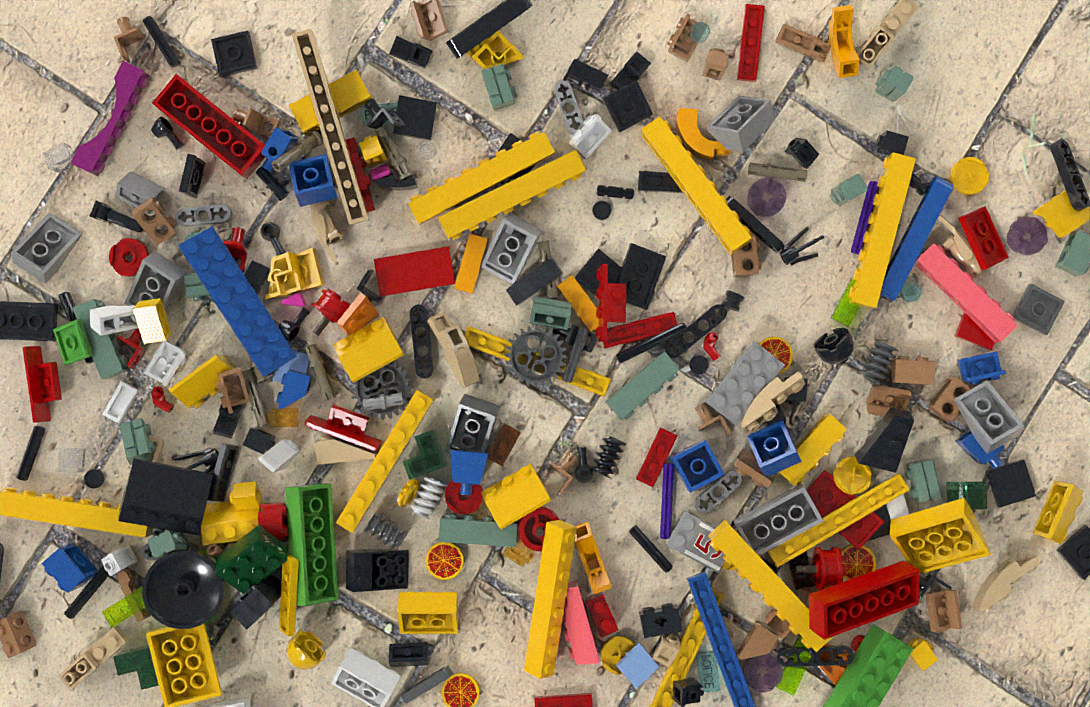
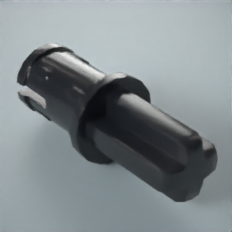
[256,166,289,201]

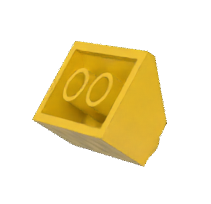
[333,316,404,383]
[168,354,235,409]
[481,463,552,530]
[1032,481,1084,545]
[201,498,262,545]
[397,591,458,634]

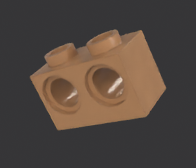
[132,197,177,245]
[731,235,762,277]
[927,377,971,422]

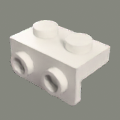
[569,115,612,159]
[143,341,186,386]

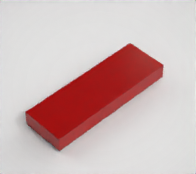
[636,427,678,487]

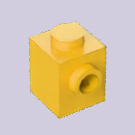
[230,481,261,511]
[907,637,939,671]

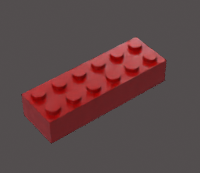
[152,74,265,179]
[809,560,919,640]

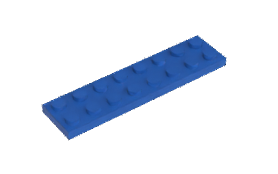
[178,226,297,377]

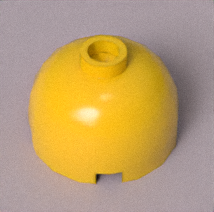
[286,630,326,670]

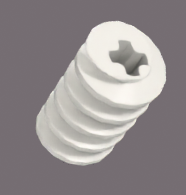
[410,477,447,520]

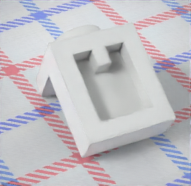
[101,544,138,576]

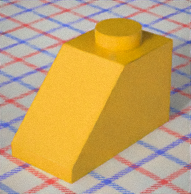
[359,135,388,167]

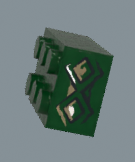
[215,524,287,595]

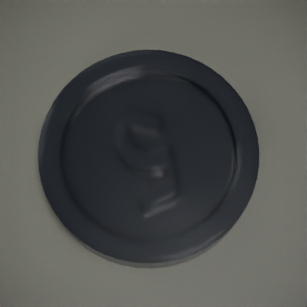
[592,201,611,220]
[689,355,709,375]
[84,469,104,489]

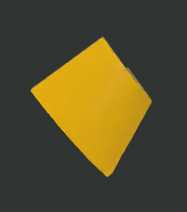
[467,30,524,70]
[1033,190,1090,238]
[265,248,325,300]

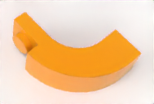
[829,5,860,78]
[676,108,733,160]
[575,521,612,594]

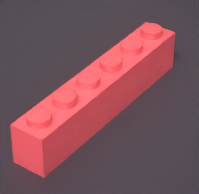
[915,243,1018,343]

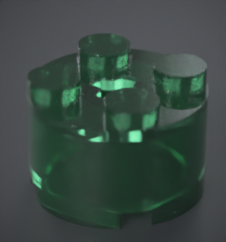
[946,481,988,509]

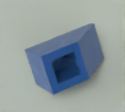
[276,370,313,409]

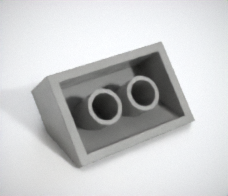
[707,95,775,152]

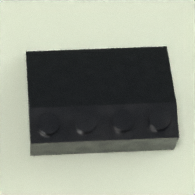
[118,458,213,535]

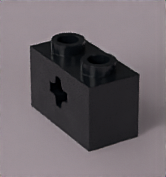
[639,603,682,639]

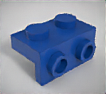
[957,351,1006,385]

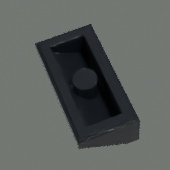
[566,58,608,92]
[389,642,429,667]

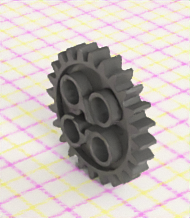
[505,325,567,387]
[350,361,413,420]

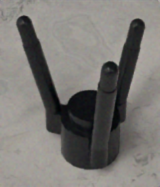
[779,227,824,266]
[174,447,219,473]

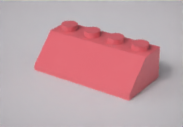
[562,580,600,665]

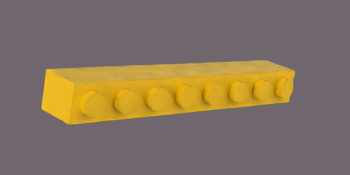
[641,116,751,256]
[408,131,555,225]
[437,150,586,240]
[848,152,916,309]
[336,390,435,533]
[0,487,153,538]
[524,520,577,679]
[708,520,833,652]

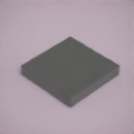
[1012,284,1065,335]

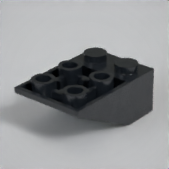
[346,549,409,592]

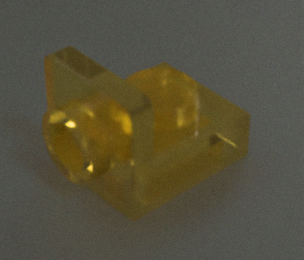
[268,408,298,427]
[503,546,534,567]

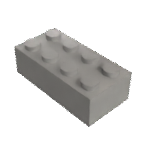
[705,341,785,426]
[734,483,823,555]

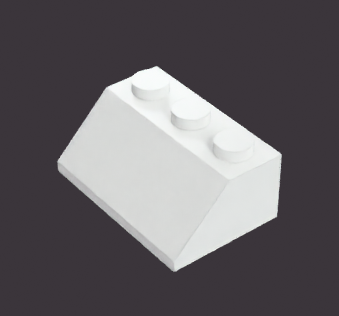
[331,648,401,707]

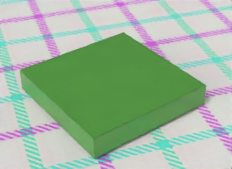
[53,319,94,366]

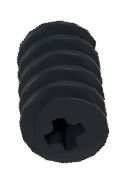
[591,436,627,479]

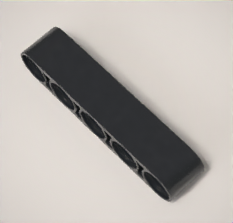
[446,0,533,59]

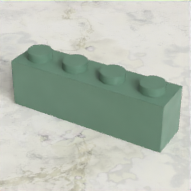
[73,299,129,379]
[606,352,680,420]
[439,514,518,547]

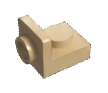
[652,633,681,667]

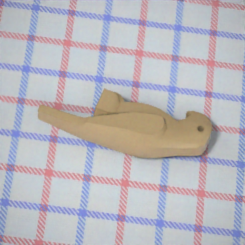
[310,200,343,265]
[938,215,982,278]

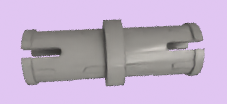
[363,392,404,411]

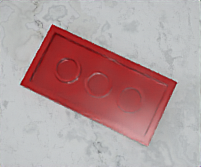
[374,246,455,297]
[806,470,884,550]

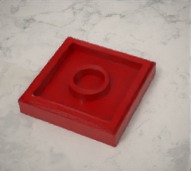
[954,313,995,350]

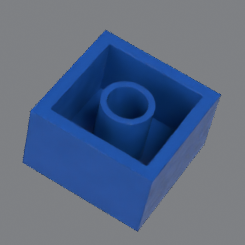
[289,154,338,207]
[747,420,802,477]
[670,439,725,493]
[42,543,99,593]

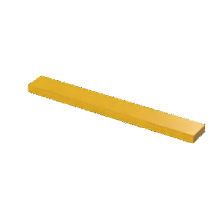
[464,326,611,397]
[767,473,910,568]
[649,588,724,707]

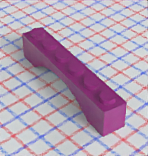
[71,61,149,176]

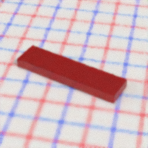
[737,4,765,82]
[603,312,677,349]

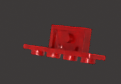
[346,137,375,212]
[596,264,626,342]
[22,346,62,423]
[304,405,382,451]

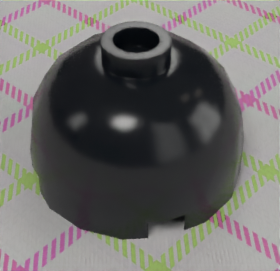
[814,327,854,364]

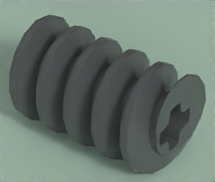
[861,342,899,386]
[364,513,408,551]

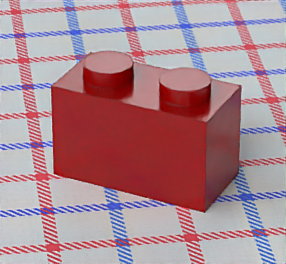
[585,591,618,638]

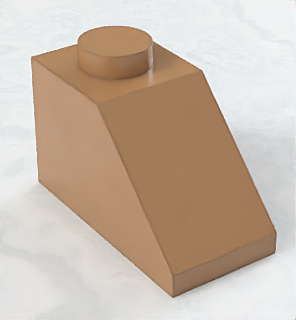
[702,48,729,81]
[736,621,779,660]

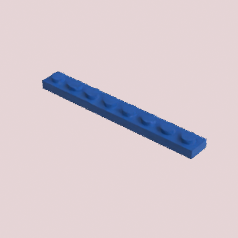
[686,572,755,707]

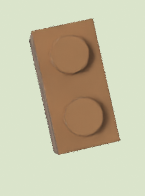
[890,356,935,385]

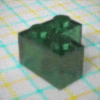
[403,429,448,480]
[113,645,159,690]

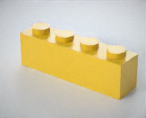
[778,413,847,486]

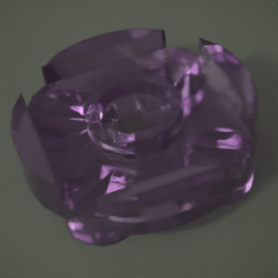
[747,178,787,217]
[1006,217,1048,256]
[743,654,783,692]

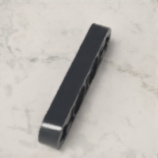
[1050,139,1090,211]
[726,196,784,253]
[410,304,434,379]
[665,304,727,358]
[776,645,854,667]

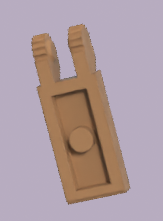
[775,24,831,62]
[117,568,151,622]

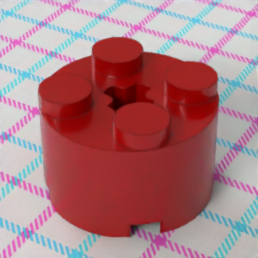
[258,502,288,541]

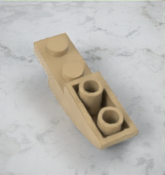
[857,0,920,69]
[427,312,479,388]
[741,371,805,434]
[972,554,1041,612]
[58,625,130,691]

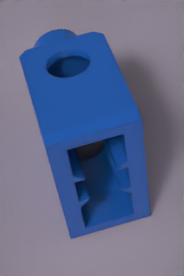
[261,127,300,172]
[955,430,1005,469]
[450,450,489,495]

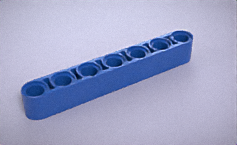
[880,176,954,301]

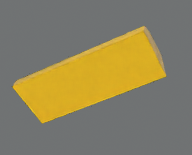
[289,69,372,136]

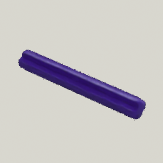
[851,181,879,255]
[660,463,674,539]

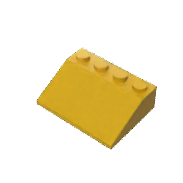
[890,498,991,574]
[146,623,222,707]

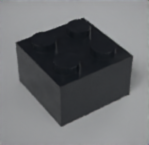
[231,575,281,630]

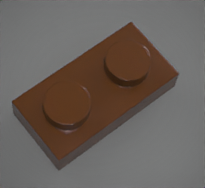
[488,423,521,467]

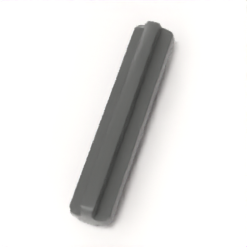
[562,327,589,383]

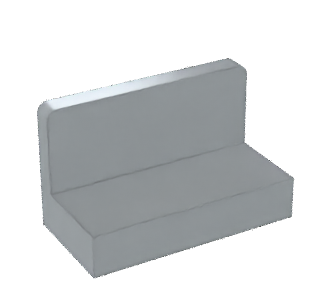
[116,172,163,214]

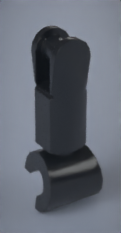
[89,200,144,232]

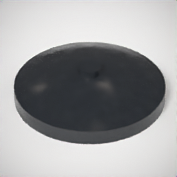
[142,550,225,629]

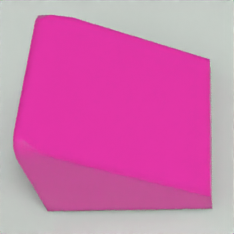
[370,163,392,183]
[282,293,308,308]

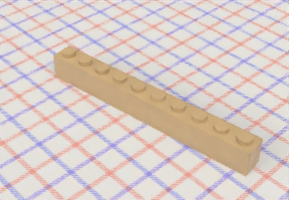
[292,29,370,226]

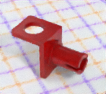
[223,227,248,272]
[118,328,146,370]

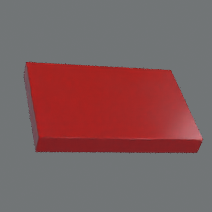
[958,206,1009,271]
[534,693,593,707]

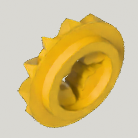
[397,479,419,507]

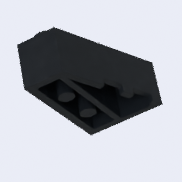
[855,407,914,473]

